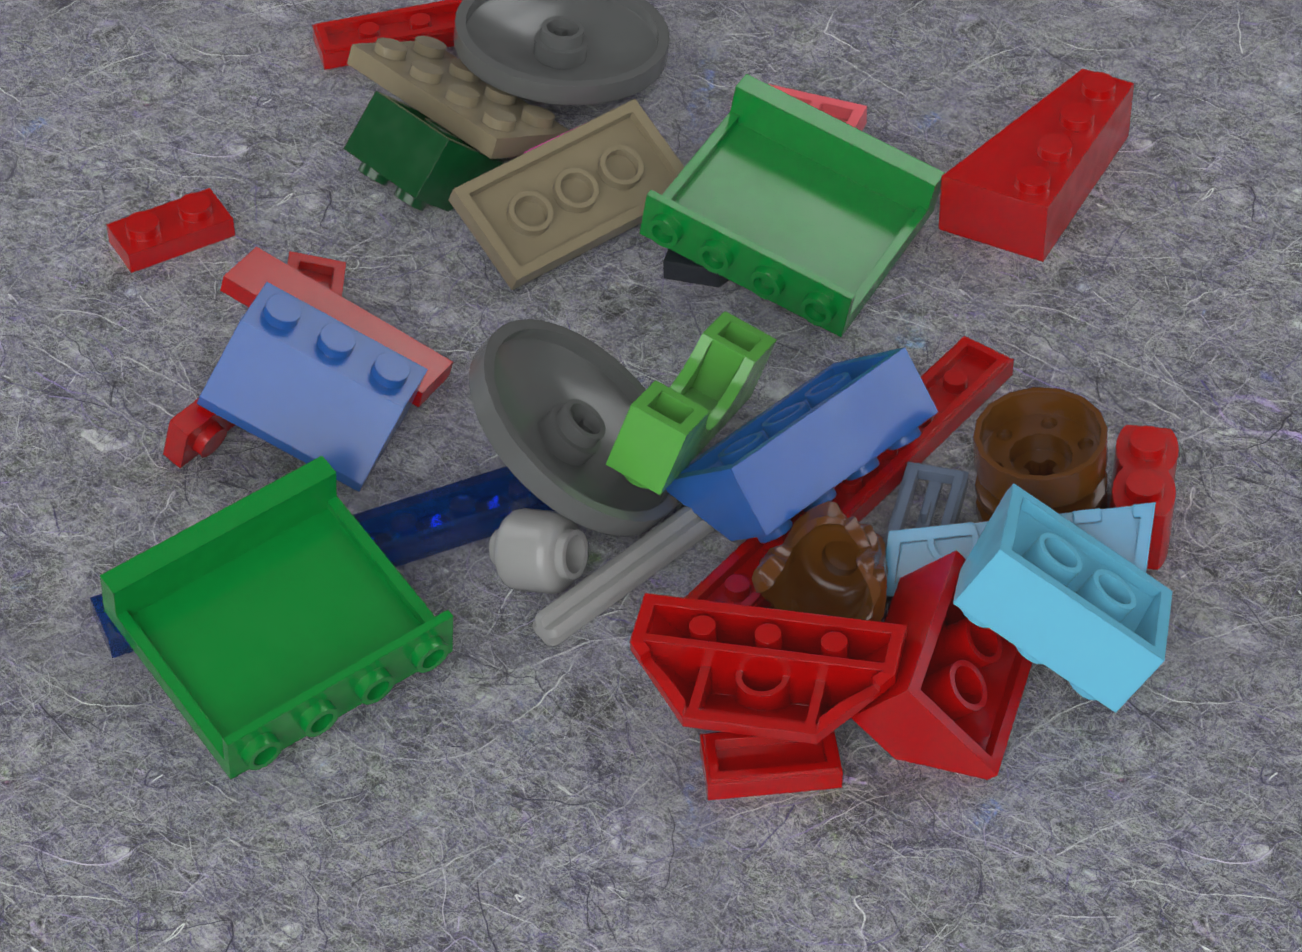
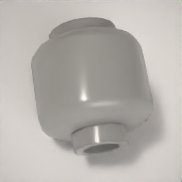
[489,508,588,594]

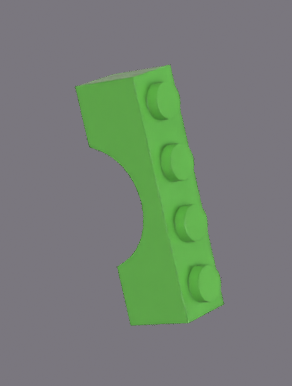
[606,311,777,495]

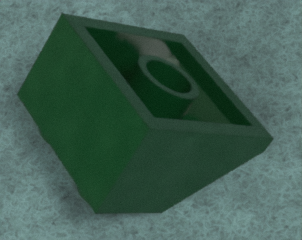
[343,91,505,212]

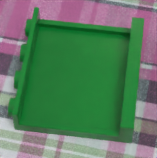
[639,74,945,337]
[100,456,454,780]

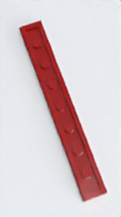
[684,336,1014,608]

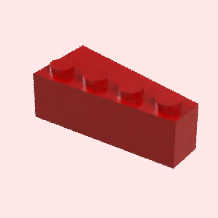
[938,68,1134,262]

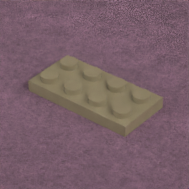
[347,36,569,159]
[449,99,684,290]

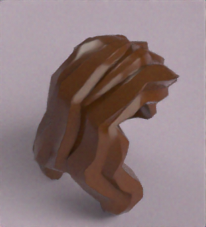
[752,501,888,622]

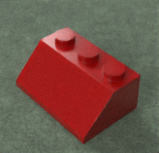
[851,550,1032,780]

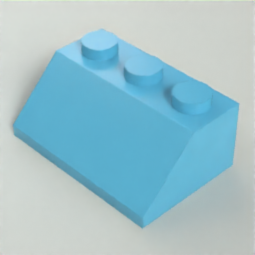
[953,483,1173,713]

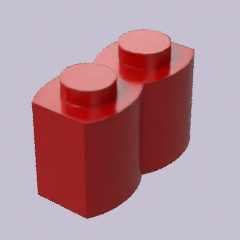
[1109,424,1179,570]

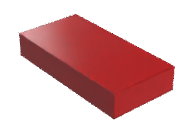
[700,731,843,801]

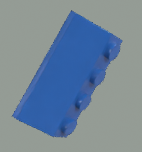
[666,347,938,543]

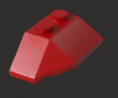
[630,593,907,744]

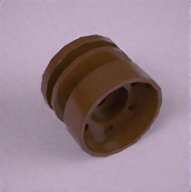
[973,387,1108,522]

